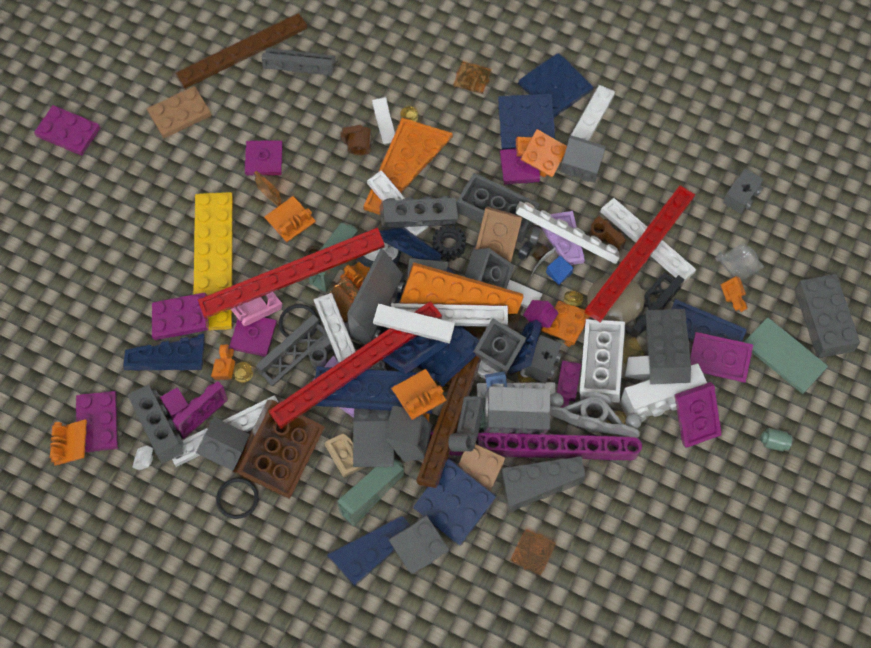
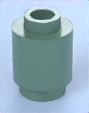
[761,428,792,451]

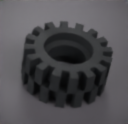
[432,225,466,261]

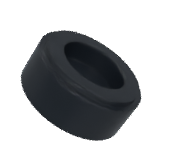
[518,241,533,261]

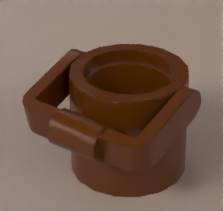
[340,125,371,155]

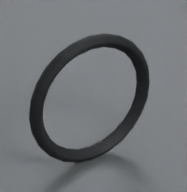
[279,304,319,339]
[216,478,259,519]

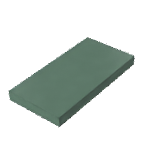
[744,317,828,394]

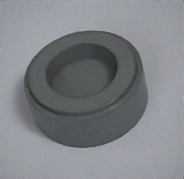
[529,226,541,246]

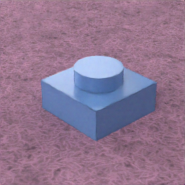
[485,372,507,389]

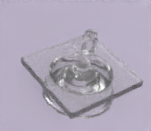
[715,242,764,282]

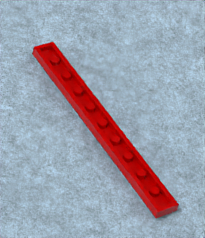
[584,185,695,323]
[198,227,385,319]
[269,301,442,429]

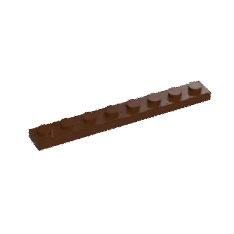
[175,13,307,89]
[416,355,481,488]

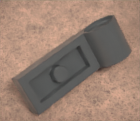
[309,322,351,369]
[448,396,485,452]

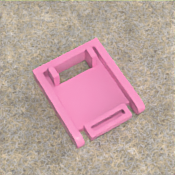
[231,292,282,326]

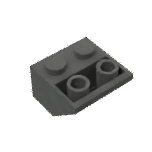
[385,406,432,462]

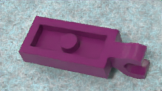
[557,360,581,408]

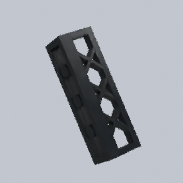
[625,272,685,340]

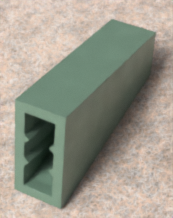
[309,223,358,292]
[337,459,404,526]

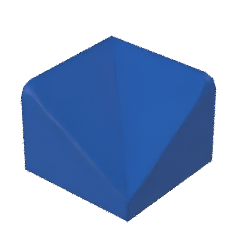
[546,256,573,285]

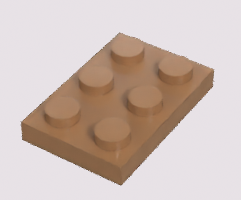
[146,86,211,139]
[475,207,523,263]
[458,444,506,491]

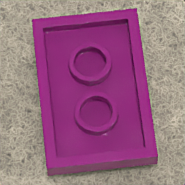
[34,105,100,156]
[152,293,209,340]
[690,332,753,383]
[172,381,228,439]
[674,382,722,448]
[76,391,118,452]

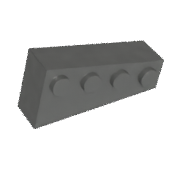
[501,457,585,514]

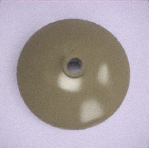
[587,275,645,324]

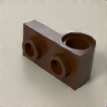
[589,215,626,252]

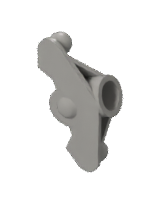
[550,392,641,437]

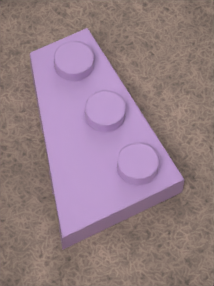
[540,211,585,265]

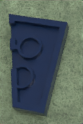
[379,227,442,261]
[507,319,542,375]

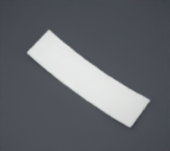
[372,97,395,144]

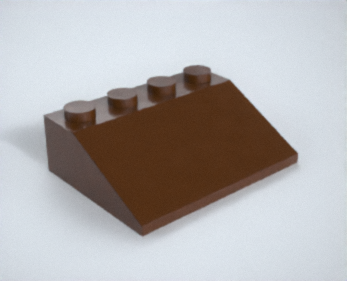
[232,400,325,499]

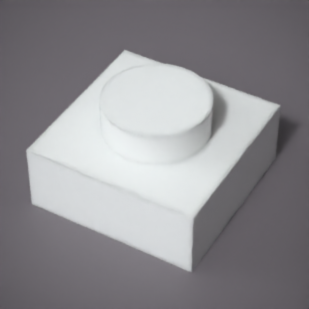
[132,446,153,470]

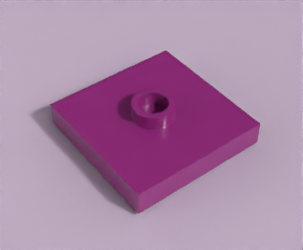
[245,141,283,175]
[500,149,540,185]
[229,318,277,357]

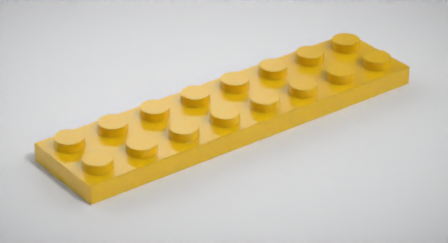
[193,192,233,330]

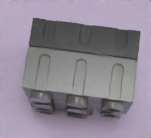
[484,384,550,435]

